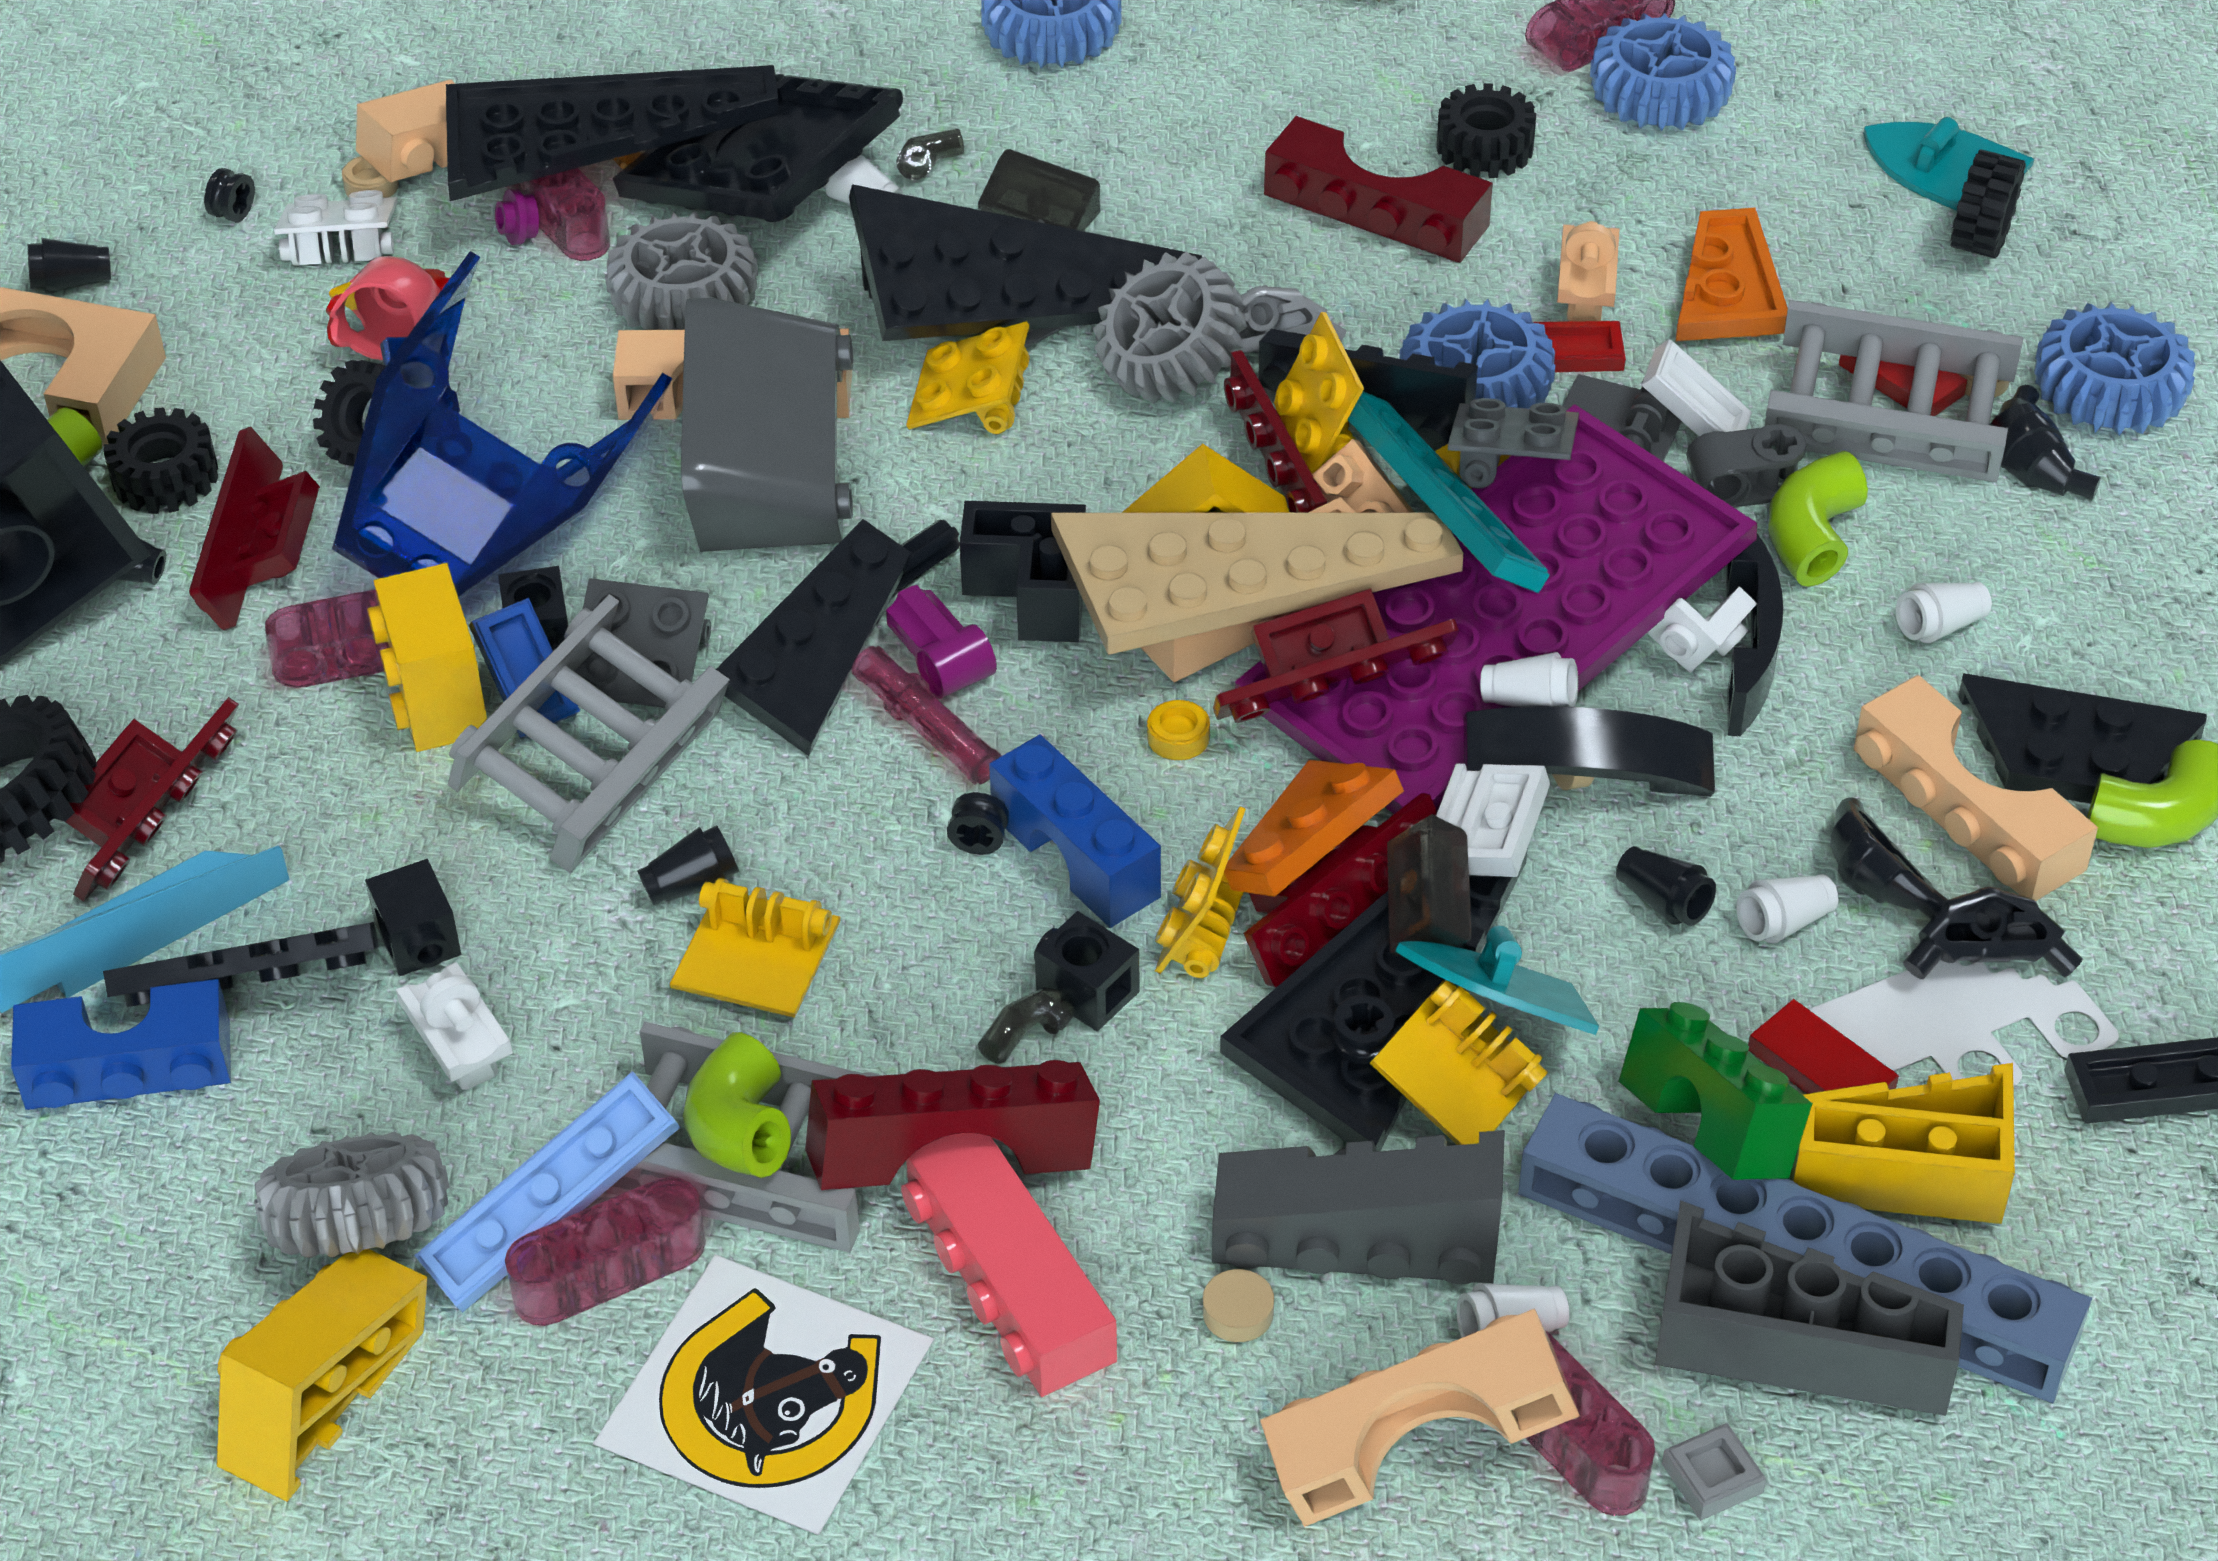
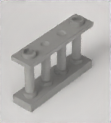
[1765,300,2023,483]
[448,594,730,874]
[605,1021,880,1253]

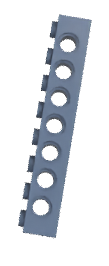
[1518,1093,2092,1404]

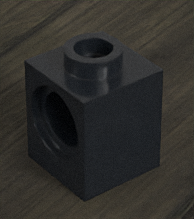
[498,566,568,651]
[365,858,462,977]
[1034,911,1140,1032]

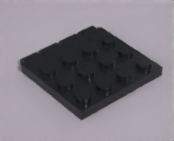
[612,74,903,222]

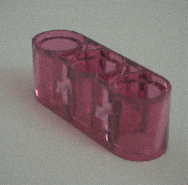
[1525,0,1675,72]
[506,168,611,261]
[264,589,389,688]
[505,1177,706,1326]
[1525,1330,1655,1516]

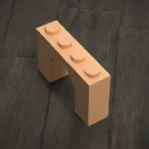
[0,287,166,446]

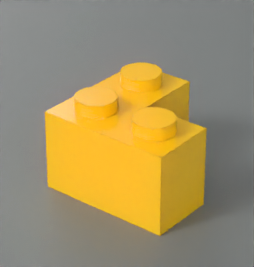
[1122,443,1290,513]
[367,563,487,752]

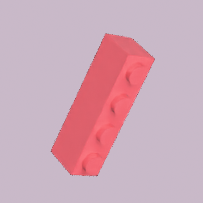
[901,1133,1117,1398]

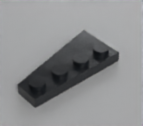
[1258,329,1478,451]
[716,519,911,756]
[103,922,379,1007]

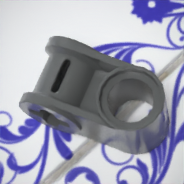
[1686,424,1806,507]

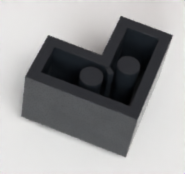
[959,500,1086,643]

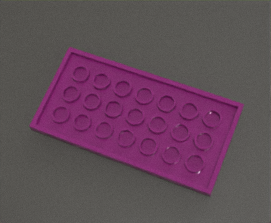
[1234,404,1757,814]

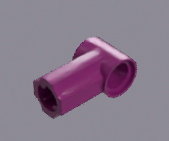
[886,584,997,699]

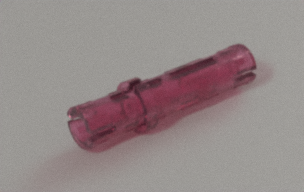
[852,645,1002,785]

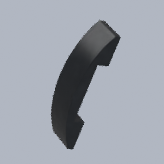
[1726,534,1783,736]
[1463,706,1715,797]

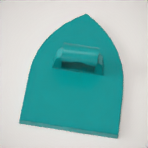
[1863,117,2034,211]
[1395,925,1599,1035]

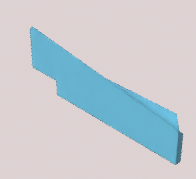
[0,845,290,1013]

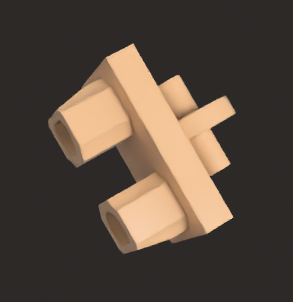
[1557,221,1620,321]
[1312,439,1415,513]

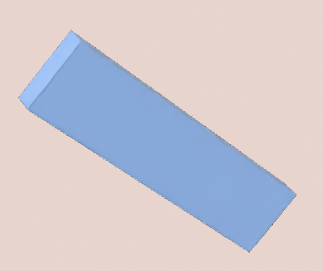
[414,1071,681,1313]

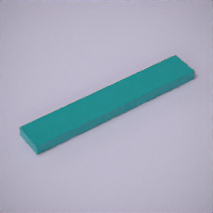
[1347,392,1550,593]

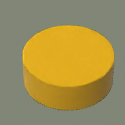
[1147,700,1210,760]

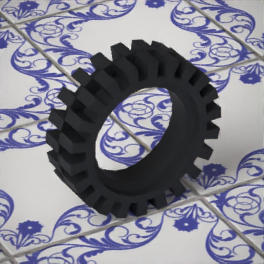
[0,695,97,863]

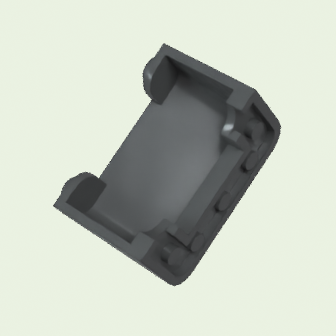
[681,297,853,552]

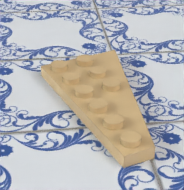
[1051,513,1464,655]

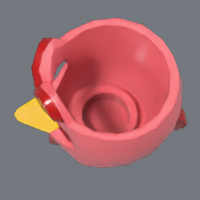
[326,256,461,361]

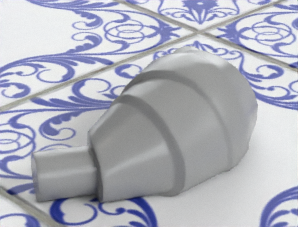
[1214,285,1346,378]

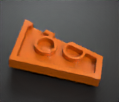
[1675,207,1788,341]
[1224,760,1404,897]

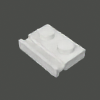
[1421,764,1550,877]

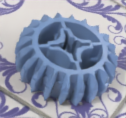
[981,0,1122,68]
[1590,12,1736,132]
[1399,298,1555,409]
[2034,302,2195,436]

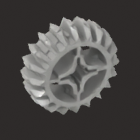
[605,211,758,330]
[1092,251,1248,404]
[254,1132,449,1258]

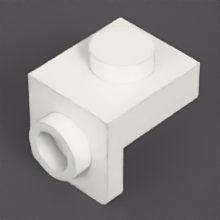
[1647,586,1757,673]

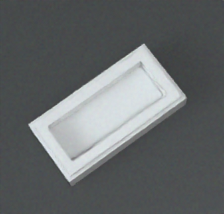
[1642,339,1752,436]

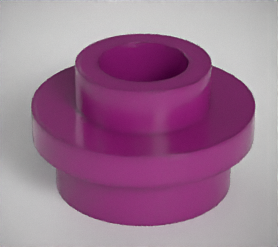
[495,189,539,245]

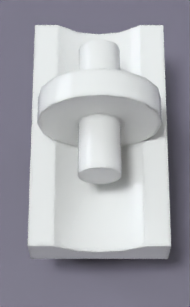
[396,962,513,1090]

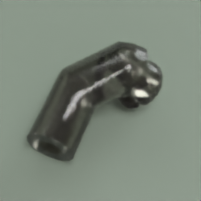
[896,128,964,180]
[978,987,1074,1064]

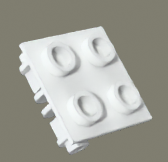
[274,190,398,266]

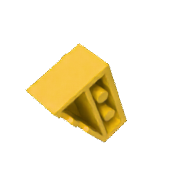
[1790,1063,2015,1224]
[217,1249,427,1502]

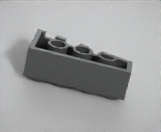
[1212,1130,1505,1284]
[1655,1200,1964,1416]

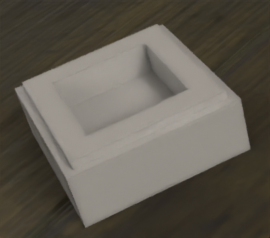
[1662,1423,1766,1521]

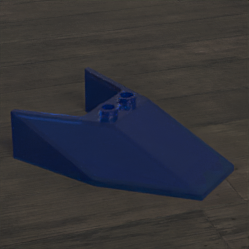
[332,251,672,600]

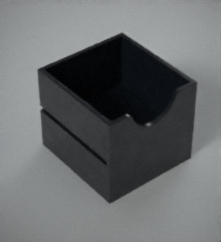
[0,360,152,665]

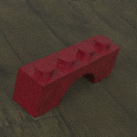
[1264,116,1493,263]
[805,1060,1100,1190]

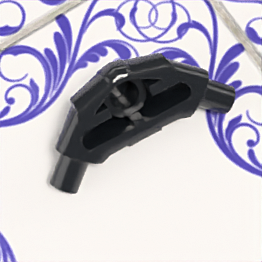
[1990,385,2101,499]
[1830,797,1948,919]
[1903,887,2083,979]

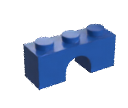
[989,734,1161,928]
[11,979,231,1110]

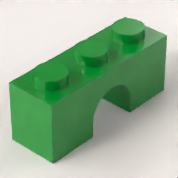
[1618,1002,1813,1180]

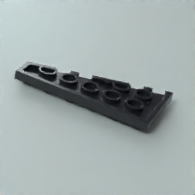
[446,65,779,201]
[849,184,1202,341]
[1220,848,1528,1151]

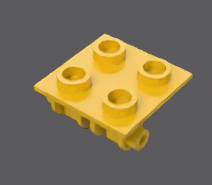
[1273,312,1364,474]
[906,321,1030,434]
[1155,806,1246,978]
[670,878,841,1018]
[1370,980,1548,1145]

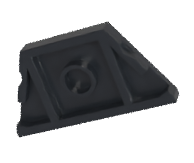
[1958,673,2207,804]

